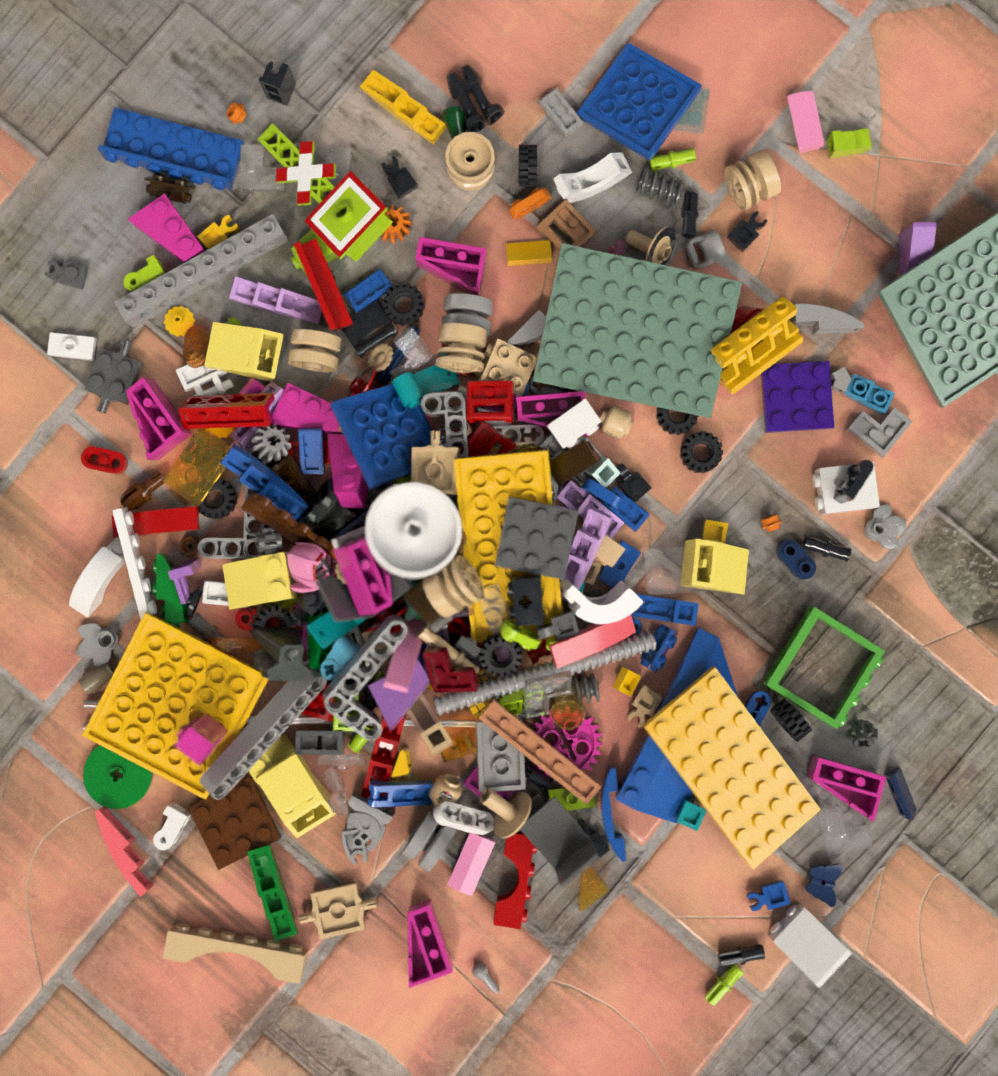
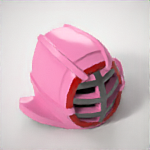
[286,542,336,593]

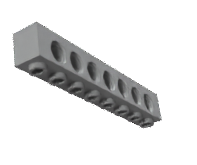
[114,214,288,327]

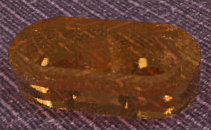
[183,325,209,368]

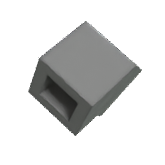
[830,367,851,394]

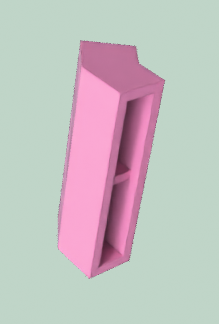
[787,91,825,153]
[447,833,495,896]

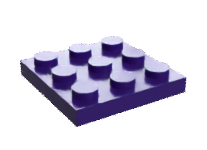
[761,361,834,433]

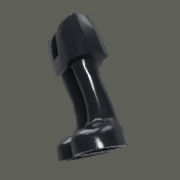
[446,64,505,133]

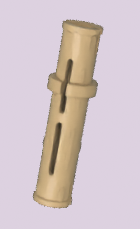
[417,625,480,674]

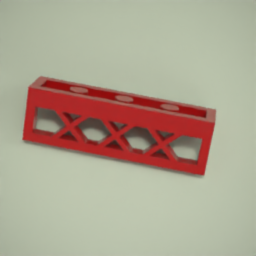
[293,239,353,333]
[178,393,274,429]

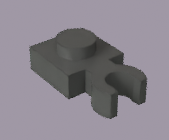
[44,261,89,290]
[455,636,481,660]

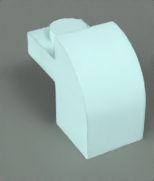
[579,436,620,488]

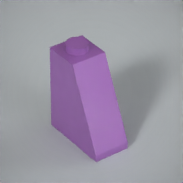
[899,222,936,276]
[369,660,430,730]

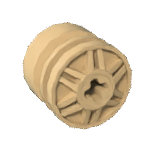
[724,150,781,211]
[435,323,487,373]
[423,555,484,618]

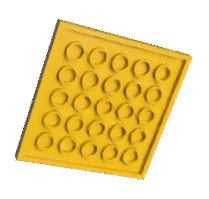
[82,612,269,800]

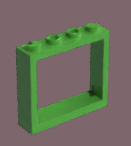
[762,607,885,729]

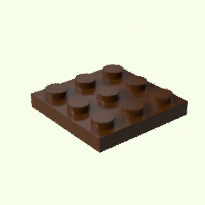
[188,776,281,870]

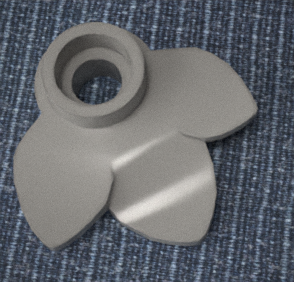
[864,504,907,549]
[76,623,119,668]

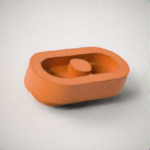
[509,187,552,220]

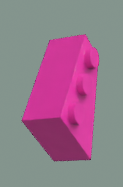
[127,194,205,263]
[415,237,487,296]
[126,377,192,460]
[270,383,342,434]
[516,391,588,437]
[328,434,369,508]
[333,535,393,615]
[175,714,229,766]
[806,754,886,822]
[408,899,454,988]

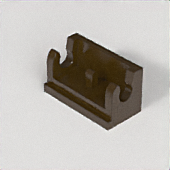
[549,439,602,486]
[269,454,316,501]

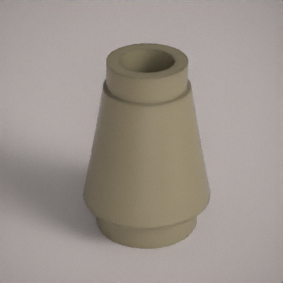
[78,664,114,695]

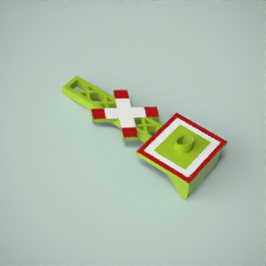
[258,123,393,262]

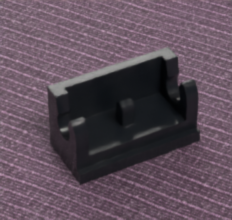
[259,61,296,106]

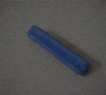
[376,325,420,385]

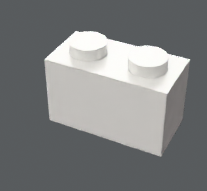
[547,399,602,449]

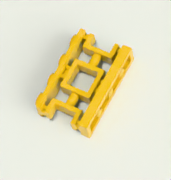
[711,296,803,395]

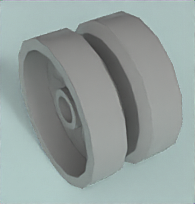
[441,294,493,336]
[401,811,456,872]

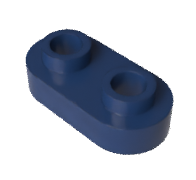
[776,540,816,580]

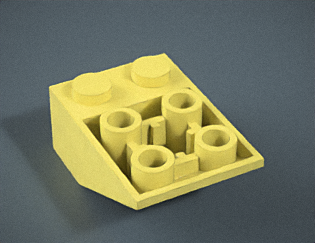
[204,322,284,382]
[681,539,749,595]
[256,752,336,838]

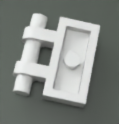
[176,356,234,396]

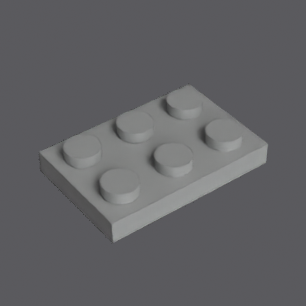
[475,719,526,792]

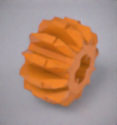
[381,204,412,244]

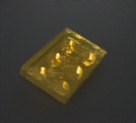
[163,428,232,507]

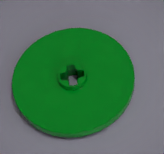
[83,745,153,809]

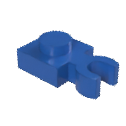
[746,880,791,911]

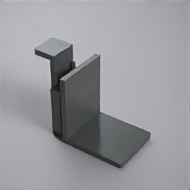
[316,571,415,622]
[520,789,599,888]

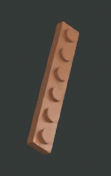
[479,698,601,804]

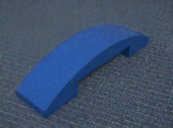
[607,589,699,626]
[600,765,626,862]

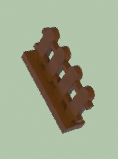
[240,490,333,552]

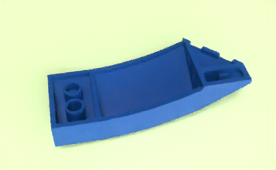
[616,627,738,824]

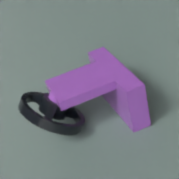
[168,558,203,617]

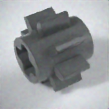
[255,527,282,556]
[848,720,878,749]

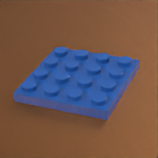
[577,42,702,161]
[330,384,433,489]

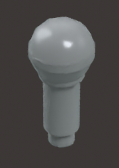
[472,962,500,994]

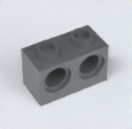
[295,730,345,755]

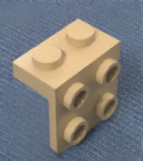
[474,338,537,397]

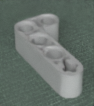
[421,392,469,458]

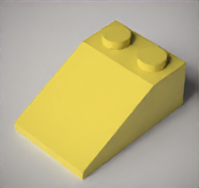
[222,552,297,610]

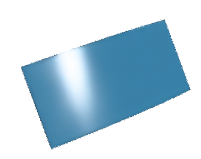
[844,374,895,415]

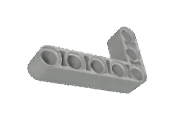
[197,449,270,560]
[323,615,407,740]

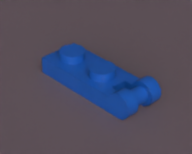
[367,780,434,807]

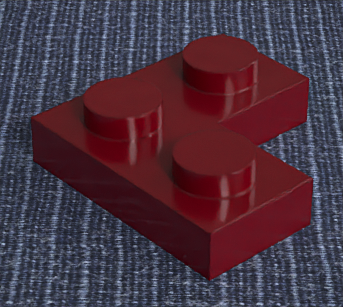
[423,647,480,693]

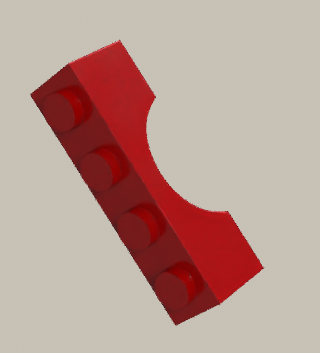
[493,830,537,930]

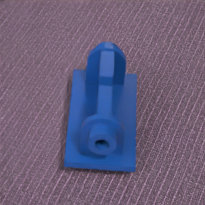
[640,624,678,672]

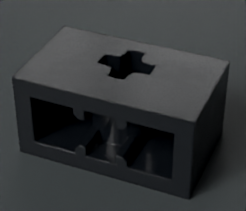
[508,574,543,626]

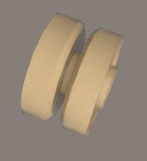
[445,132,495,191]
[288,329,342,372]

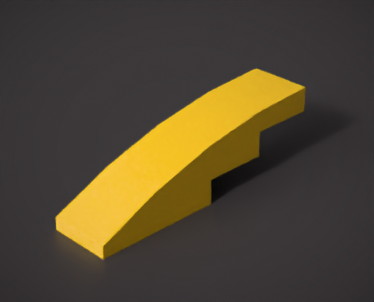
[360,70,447,145]

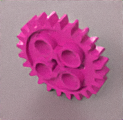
[533,705,603,775]

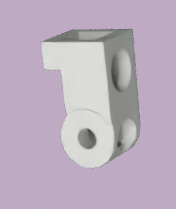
[153,802,191,850]

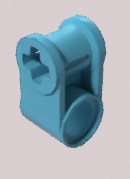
[320,635,360,680]

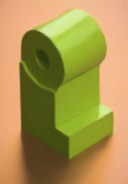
[826,129,872,159]
[123,255,167,292]

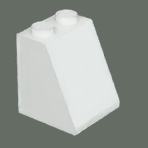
[768,902,852,988]

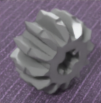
[251,423,291,463]

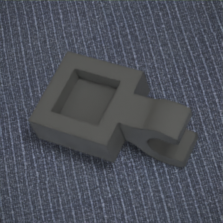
[536,610,580,641]

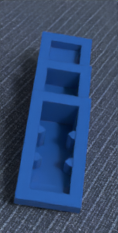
[220,443,309,521]

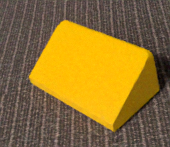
[506,240,552,266]
[392,746,412,777]

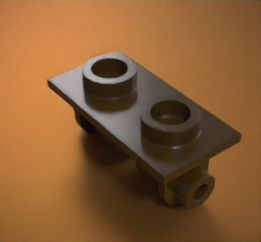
[144,173,195,204]

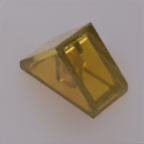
[440,727,477,762]
[577,865,609,911]

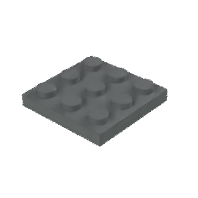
[495,496,579,580]

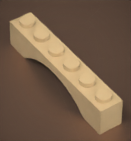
[361,629,453,757]
[162,923,308,984]

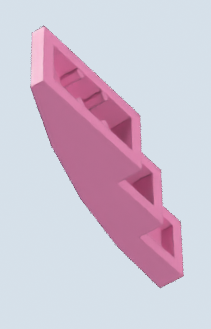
[384,617,427,692]

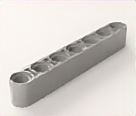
[200,663,327,800]

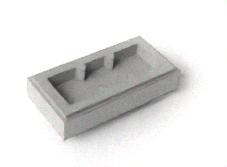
[538,88,583,138]

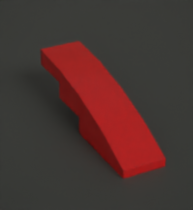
[112,506,200,538]
[361,713,407,798]

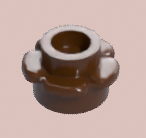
[179,535,199,558]

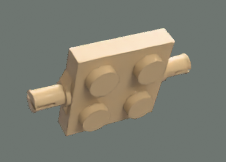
[411,431,459,495]
[299,882,378,939]

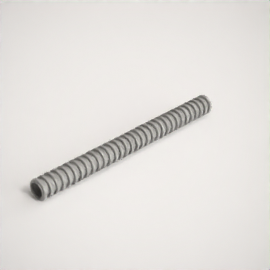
[433,631,656,716]

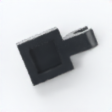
[617,463,651,502]
[289,590,326,626]

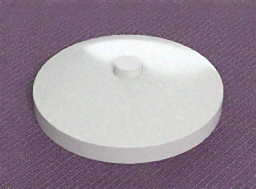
[365,483,462,578]

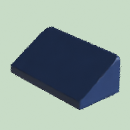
[884,768,916,820]

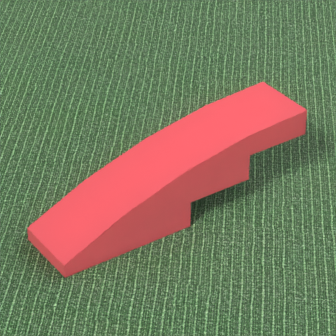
[549,614,636,668]
[95,807,153,897]

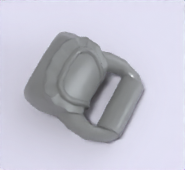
[685,230,727,269]

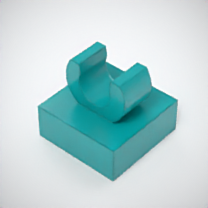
[675,799,706,831]

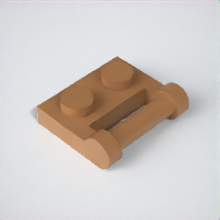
[536,199,596,250]

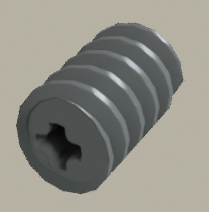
[636,167,685,209]
[552,673,600,705]

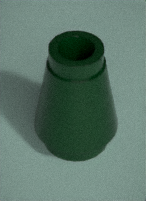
[442,106,465,139]

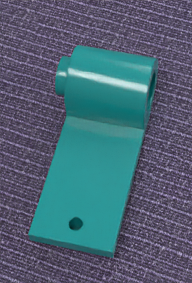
[391,365,460,409]
[307,611,368,649]

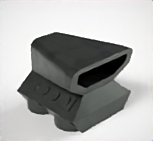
[300,478,359,540]
[251,627,311,681]

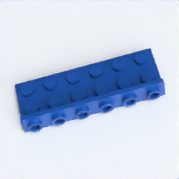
[97,107,245,190]

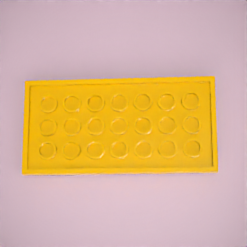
[454,450,562,643]
[642,667,821,870]

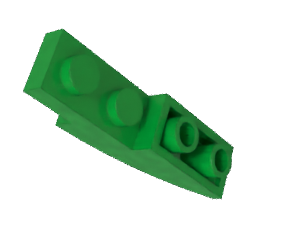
[153,554,189,628]

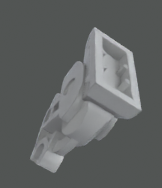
[342,792,395,865]

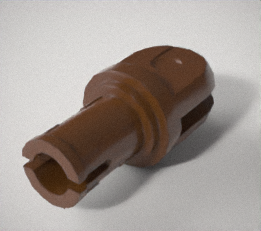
[120,470,167,511]

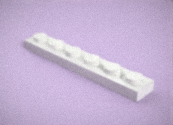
[112,507,157,620]

